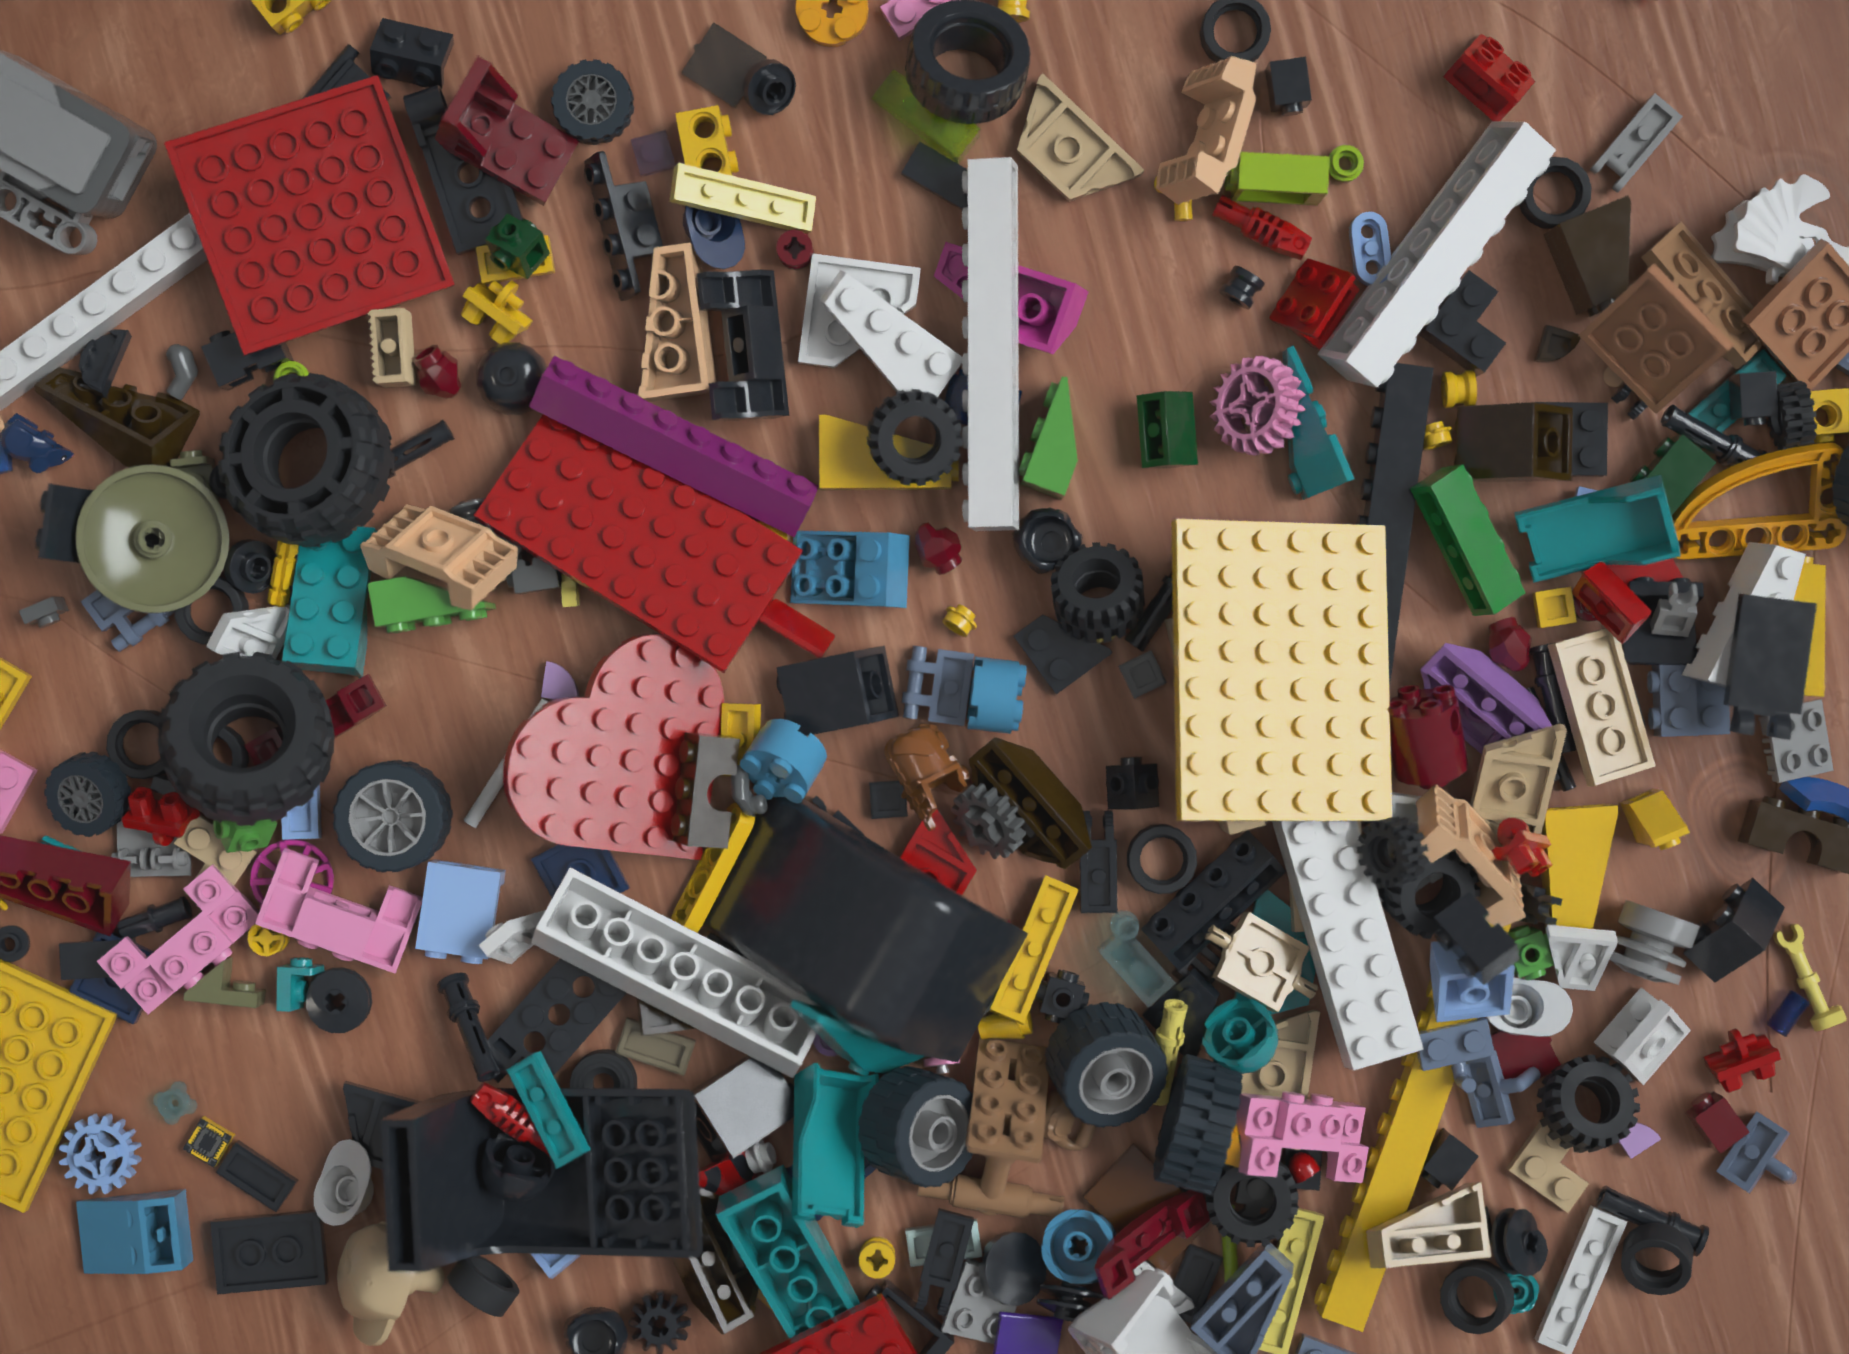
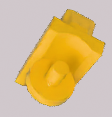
[461,280,533,344]

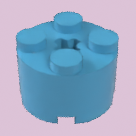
[967,656,1027,734]
[740,719,827,803]
[1042,1209,1117,1285]

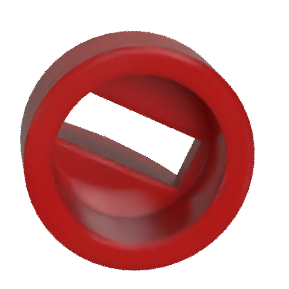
[1288,1152,1321,1184]

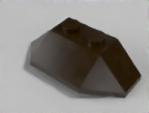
[968,737,1092,869]
[671,1187,759,1334]

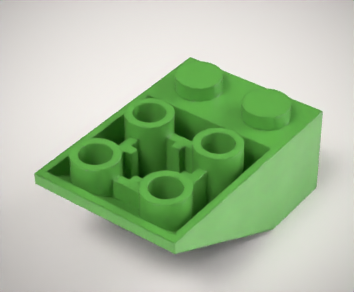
[1018,376,1078,500]
[368,577,496,633]

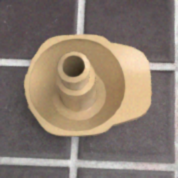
[337,1221,444,1346]

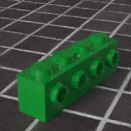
[1410,464,1526,616]

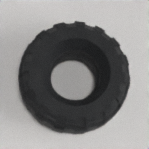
[218,373,395,547]
[157,652,334,826]

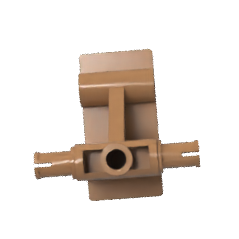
[917,1038,1064,1218]

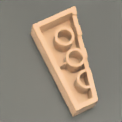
[638,242,717,402]

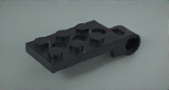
[403,85,523,255]
[488,958,627,1083]

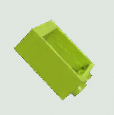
[1225,152,1330,206]

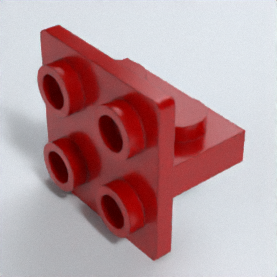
[1443,34,1535,121]
[1269,258,1360,350]

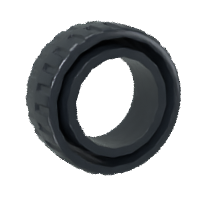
[905,0,1031,124]

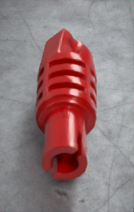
[1212,194,1312,260]
[470,1082,551,1158]

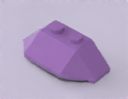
[1420,643,1552,754]

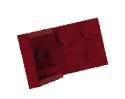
[435,56,579,206]

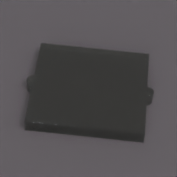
[681,23,767,108]

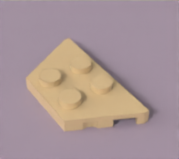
[1017,73,1144,202]
[1470,724,1567,834]
[1241,1010,1320,1151]

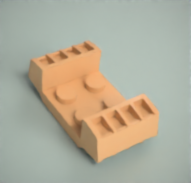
[1156,56,1256,205]
[360,504,518,610]
[1416,784,1526,927]

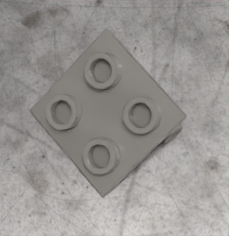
[1758,699,1834,783]
[111,803,191,877]
[941,1258,1017,1344]

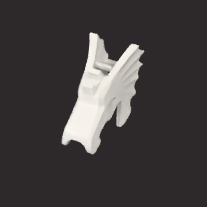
[1711,174,1849,285]

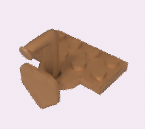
[1603,221,1762,387]

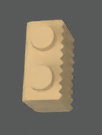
[368,308,416,388]

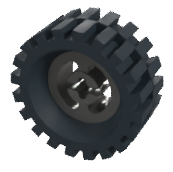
[1153,1054,1243,1195]

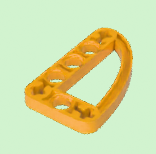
[1672,443,1847,559]

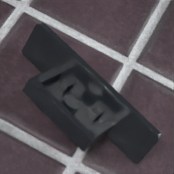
[584,151,663,301]

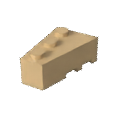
[1366,1182,1491,1268]

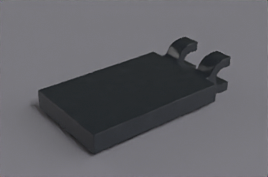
[1723,594,1817,740]

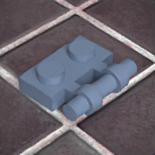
[81,590,175,652]
[901,645,974,726]

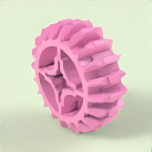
[1209,356,1306,456]

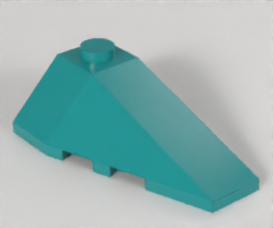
[1282,346,1354,500]
[790,1000,925,1076]

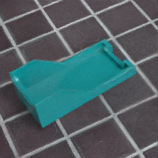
[1514,475,1681,583]
[282,526,377,679]
[792,1063,879,1228]

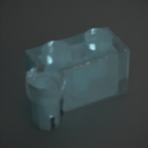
[1097,910,1176,1008]

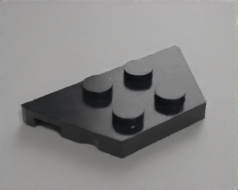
[343,1081,422,1169]

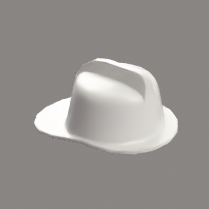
[1487,977,1573,1037]
[314,1139,374,1226]

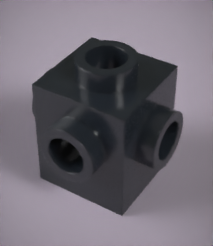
[1106,757,1159,810]
[1035,969,1090,1024]

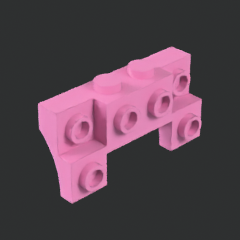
[255,848,423,973]
[97,864,260,1014]
[1236,1091,1369,1183]

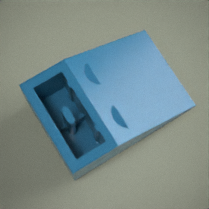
[790,531,910,608]
[76,1189,194,1274]

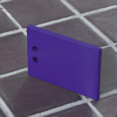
[993,1312,1064,1354]

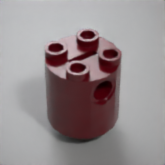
[1387,685,1468,790]

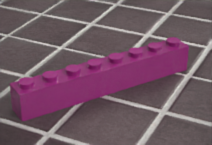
[529,355,819,537]

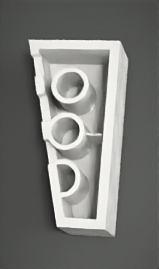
[819,270,963,419]
[1682,542,1806,688]

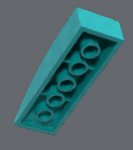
[716,1165,861,1339]

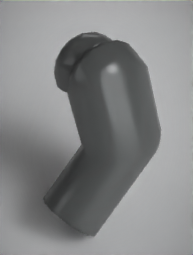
[166,344,198,401]

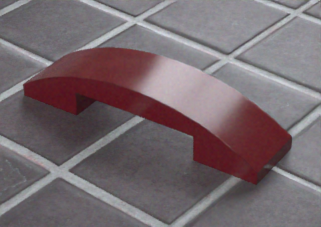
[244,674,387,766]
[1094,1190,1211,1300]

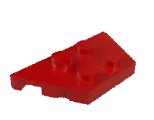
[900,808,977,895]

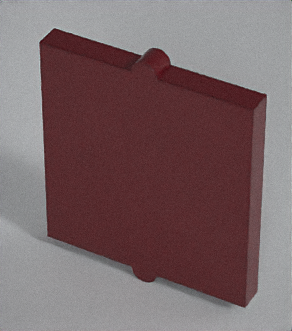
[1491,1030,1561,1095]

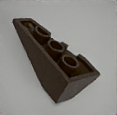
[34,367,200,468]

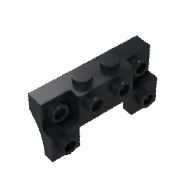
[697,269,789,421]

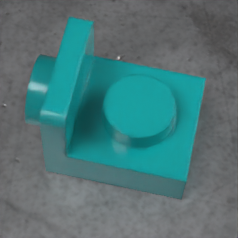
[276,957,324,1012]

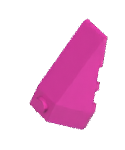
[934,242,1088,355]

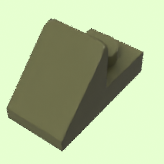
[183,957,266,1008]

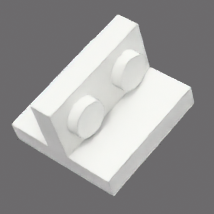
[1594,988,1691,1085]

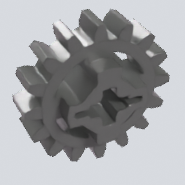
[951,784,1026,859]

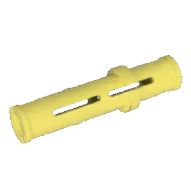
[1154,999,1188,1106]

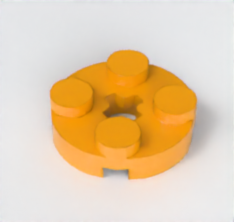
[795,0,869,47]

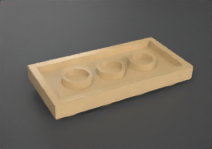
[1548,628,1656,787]

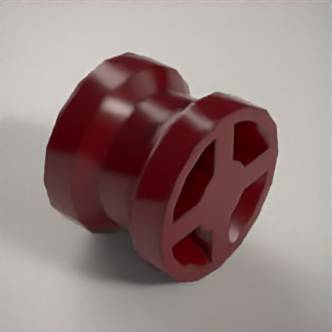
[776,229,814,270]

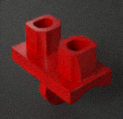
[122,787,200,846]
[1491,818,1553,877]
[1703,1028,1781,1093]

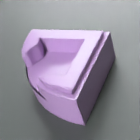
[541,661,579,699]
[1619,1123,1661,1159]

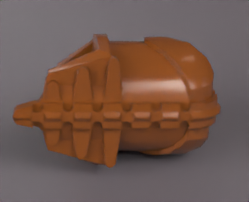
[884,723,970,831]

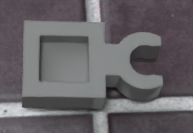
[1650,583,1698,637]

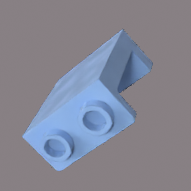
[415,859,506,964]

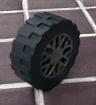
[551,59,635,145]
[44,752,131,837]

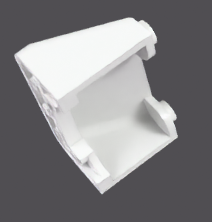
[1068,1268,1218,1354]

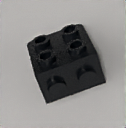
[1622,577,1704,665]

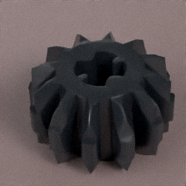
[629,1290,692,1354]

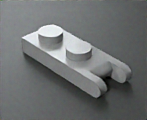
[1590,93,1683,193]

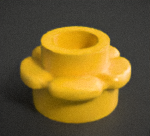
[1423,421,1453,450]
[942,604,977,637]

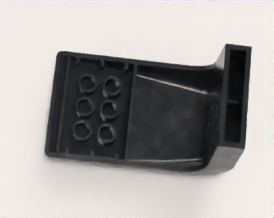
[702,797,1028,1062]
[381,1088,703,1272]

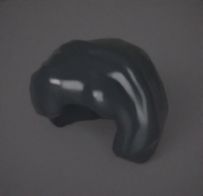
[1012,507,1083,574]
[563,1307,628,1354]

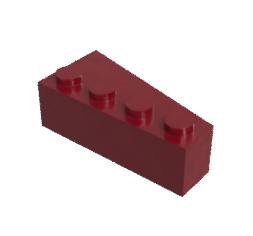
[0,835,131,936]

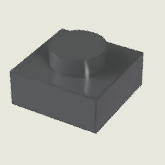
[19,596,69,628]

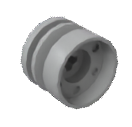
[1610,900,1700,985]

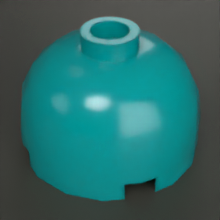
[1202,998,1278,1074]

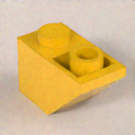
[1620,789,1690,850]

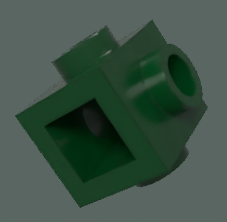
[485,213,550,279]

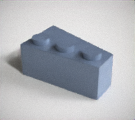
[1190,1243,1294,1354]

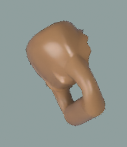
[1044,1091,1096,1151]

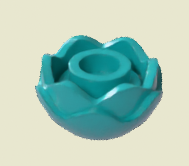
[1493,1272,1539,1314]

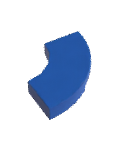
[1779,777,1849,822]

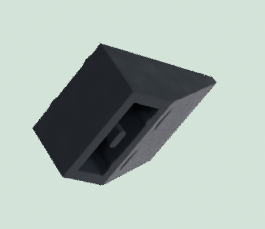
[35,483,94,563]

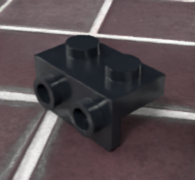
[370,18,454,89]

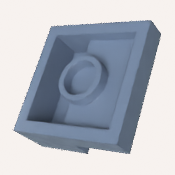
[1647,665,1730,737]

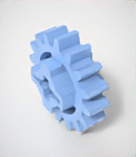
[59,1113,142,1194]

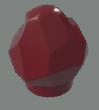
[413,345,461,398]
[915,522,962,575]
[1488,617,1532,672]

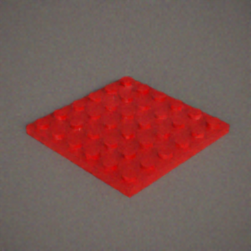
[164,75,455,356]

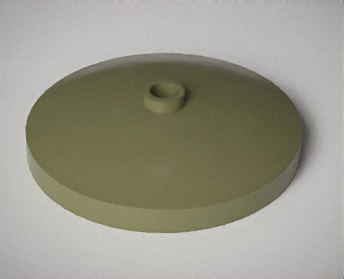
[75,465,229,614]

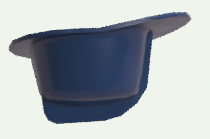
[683,206,745,269]

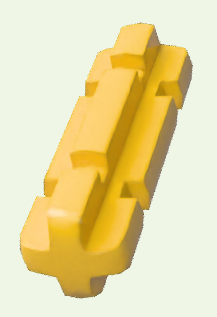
[267,541,299,607]

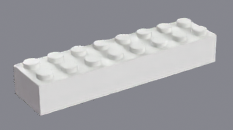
[1317,121,1556,388]
[1272,821,1424,1071]
[531,868,817,1078]

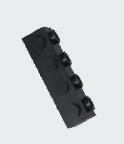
[1141,830,1287,971]

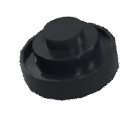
[742,59,796,115]
[224,539,277,594]

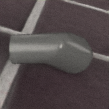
[731,765,767,817]

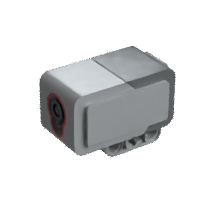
[0,50,157,255]

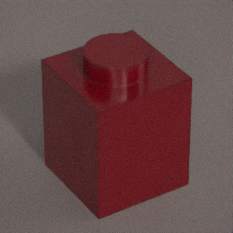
[1685,1092,1750,1154]

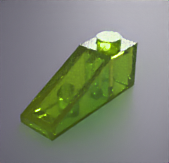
[871,69,981,164]

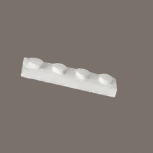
[1534,1205,1627,1354]

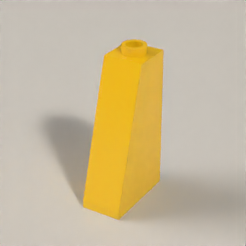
[819,415,959,491]
[1794,556,1826,697]
[1541,804,1618,933]

